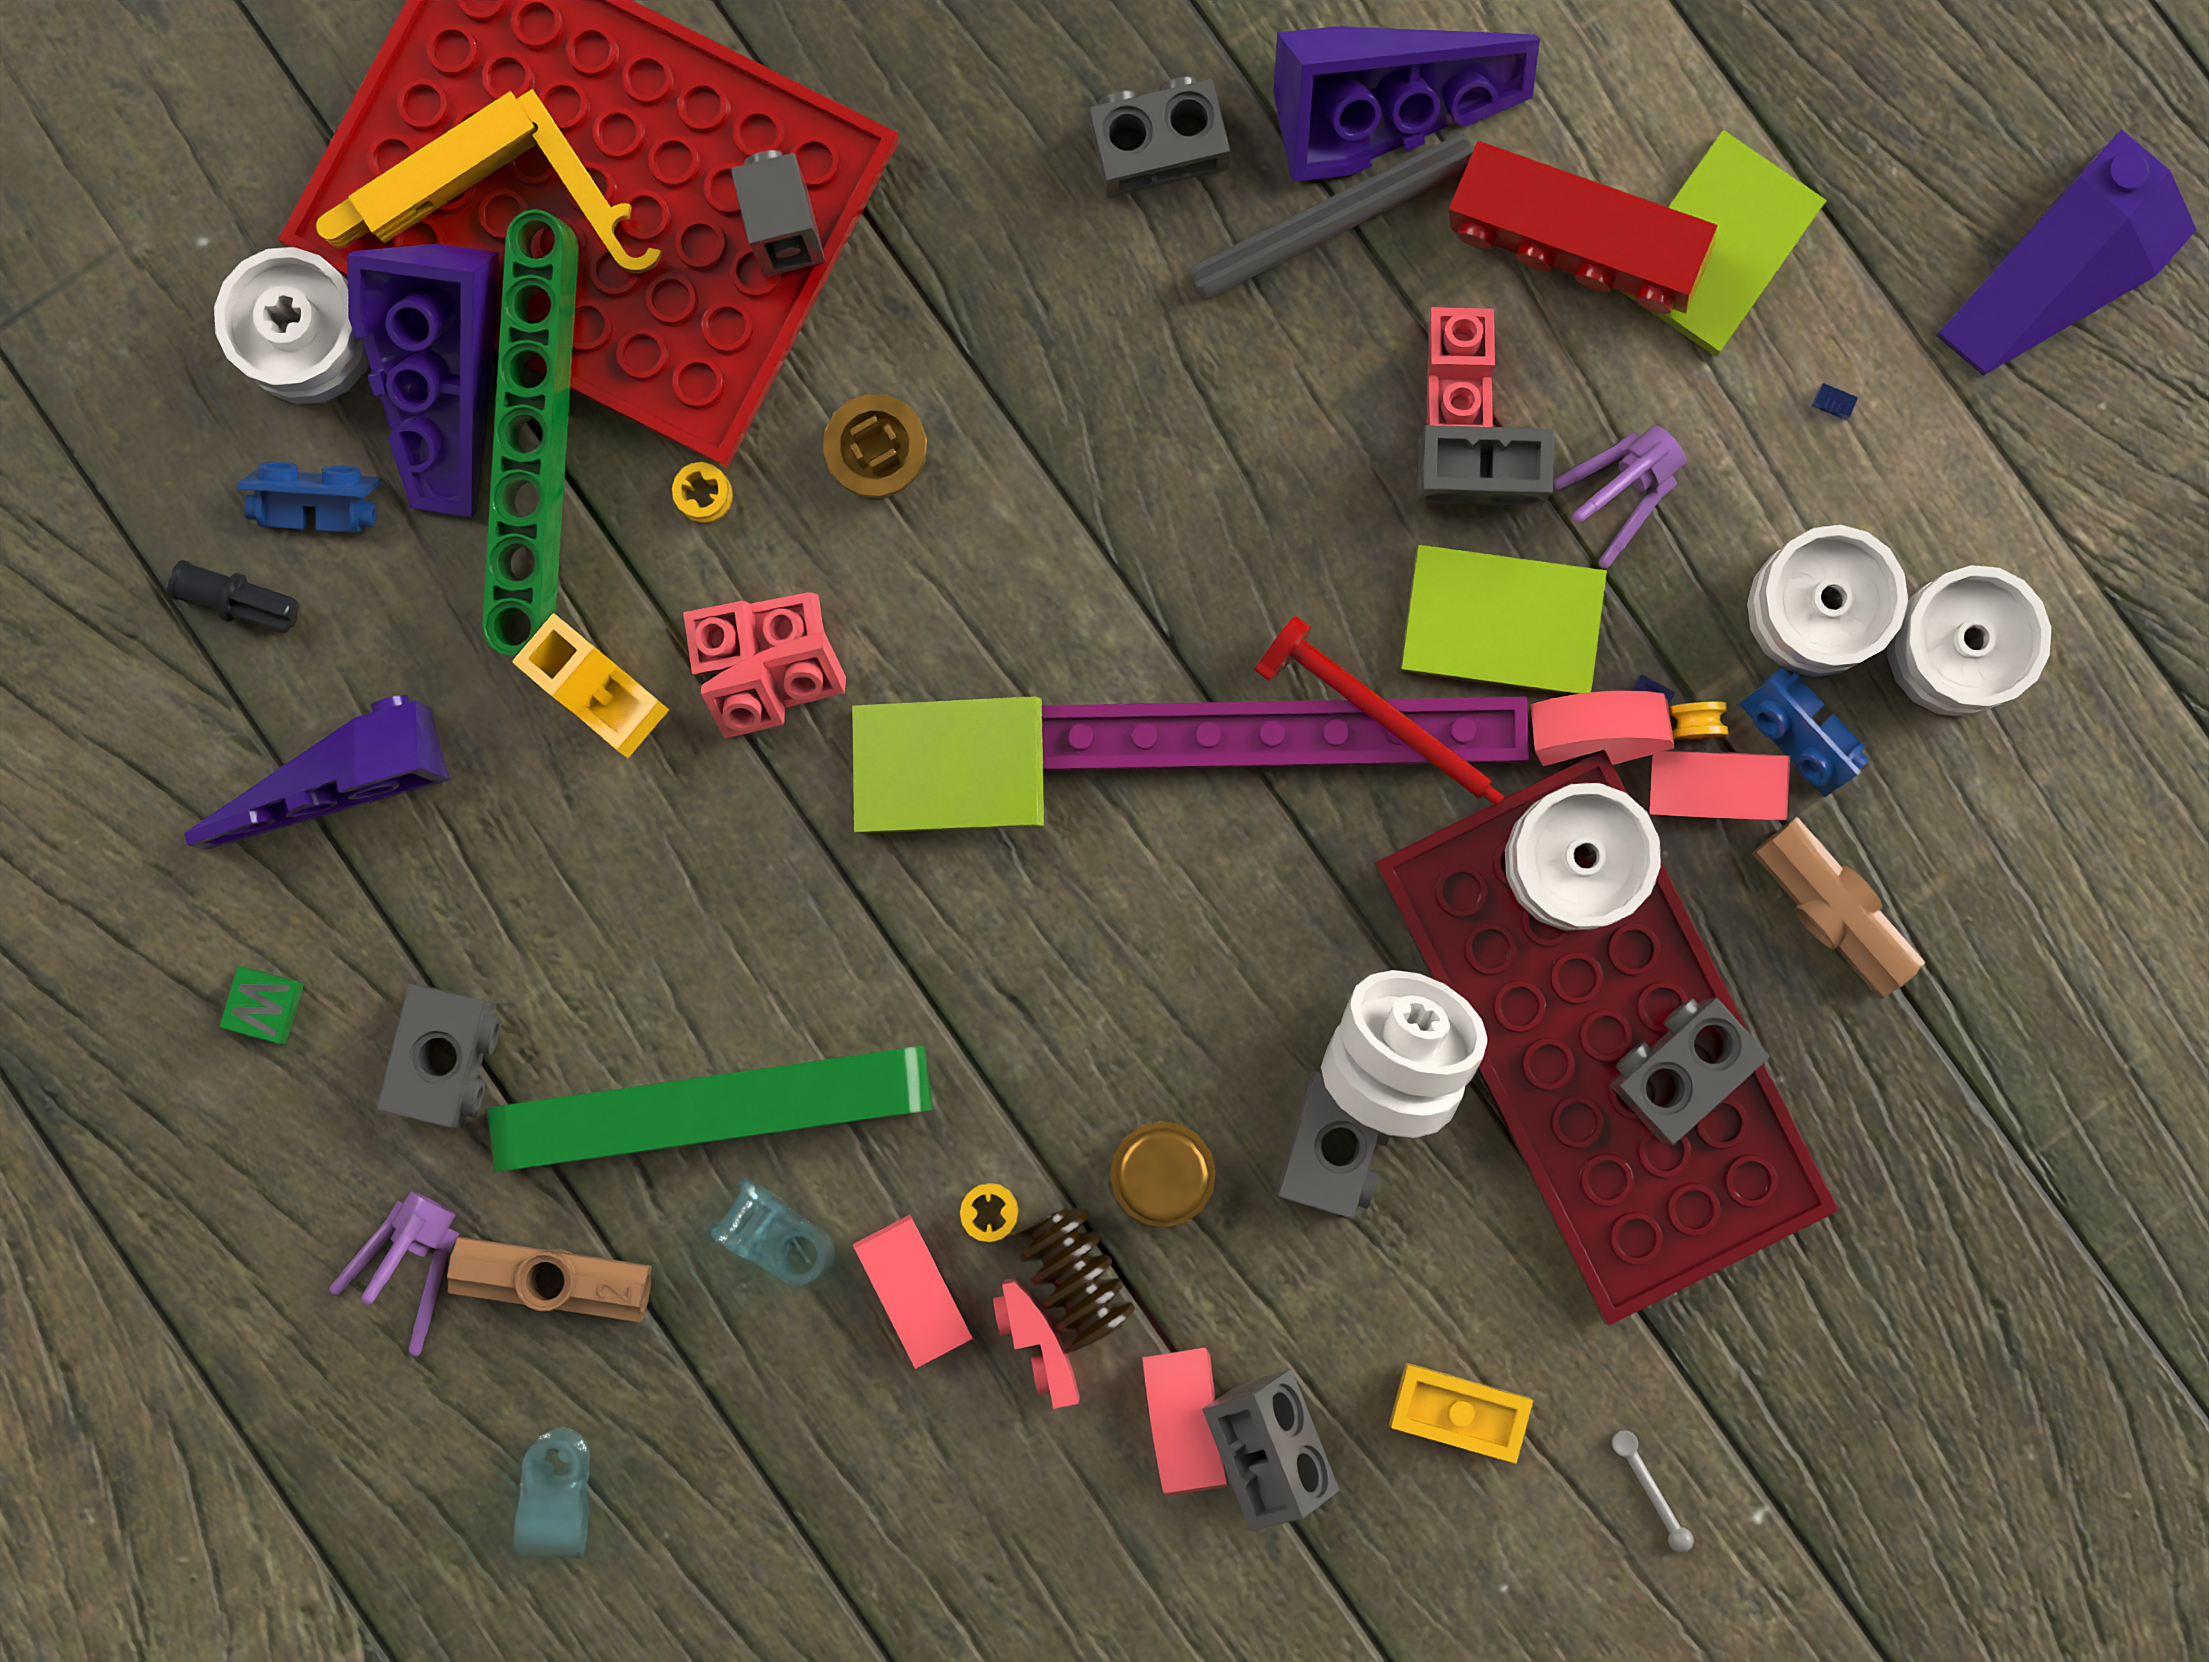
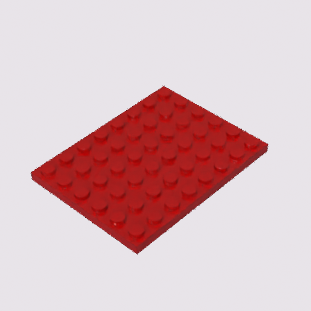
[278,0,900,469]

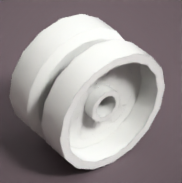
[214,247,369,404]
[1747,525,1908,677]
[1887,565,2051,717]
[1505,783,1661,931]
[1321,970,1488,1138]

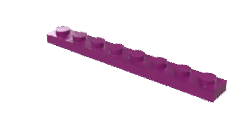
[1042,697,1529,771]

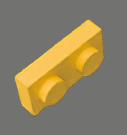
[1389,1362,1533,1464]

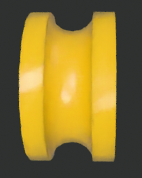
[672,462,733,523]
[1669,702,1729,740]
[960,1183,1019,1242]

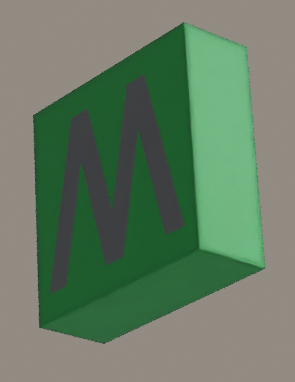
[220,966,304,1044]

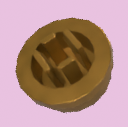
[823,394,927,498]
[1110,1121,1216,1228]

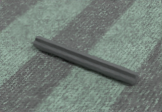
[1190,134,1474,299]

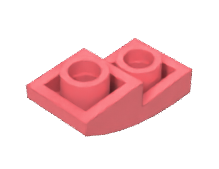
[1427,307,1495,427]
[683,592,824,675]
[701,631,846,739]
[1530,691,1674,766]
[1649,750,1790,820]
[852,1215,973,1369]
[993,1278,1080,1409]
[1142,1347,1229,1496]

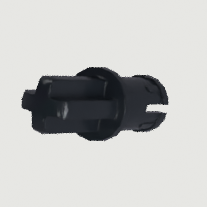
[167,560,299,633]

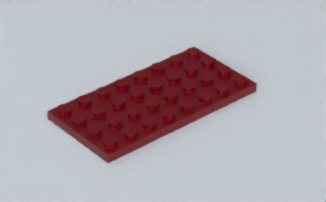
[1374,749,1839,1326]

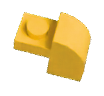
[512,613,669,758]

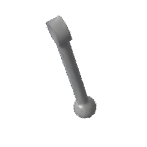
[1611,1430,1694,1553]

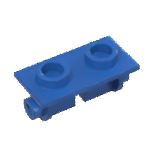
[238,461,381,533]
[1739,666,1869,797]

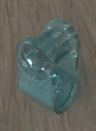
[707,1176,835,1285]
[514,1427,590,1559]

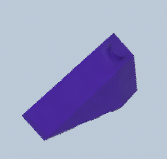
[1273,26,1540,182]
[1936,129,2197,376]
[348,244,499,517]
[184,695,450,850]

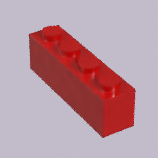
[1449,140,1718,314]

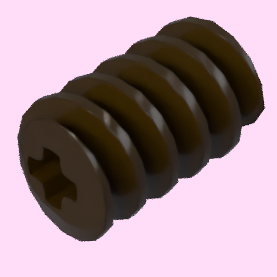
[1009,1208,1135,1354]

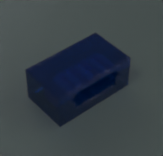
[1812,383,1858,420]
[1631,675,1676,706]

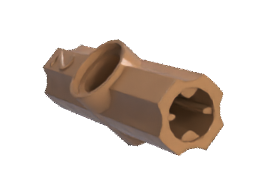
[1752,817,1926,999]
[447,1237,652,1322]

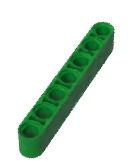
[482,209,579,656]
[486,1046,933,1172]

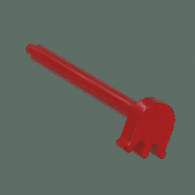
[1254,615,1505,806]

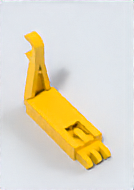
[316,89,662,273]

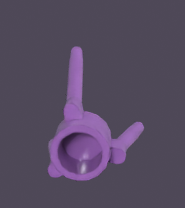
[1553,425,1687,569]
[329,1190,459,1357]

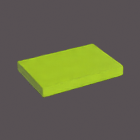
[1619,130,1827,357]
[1400,545,1607,695]
[852,696,1044,834]

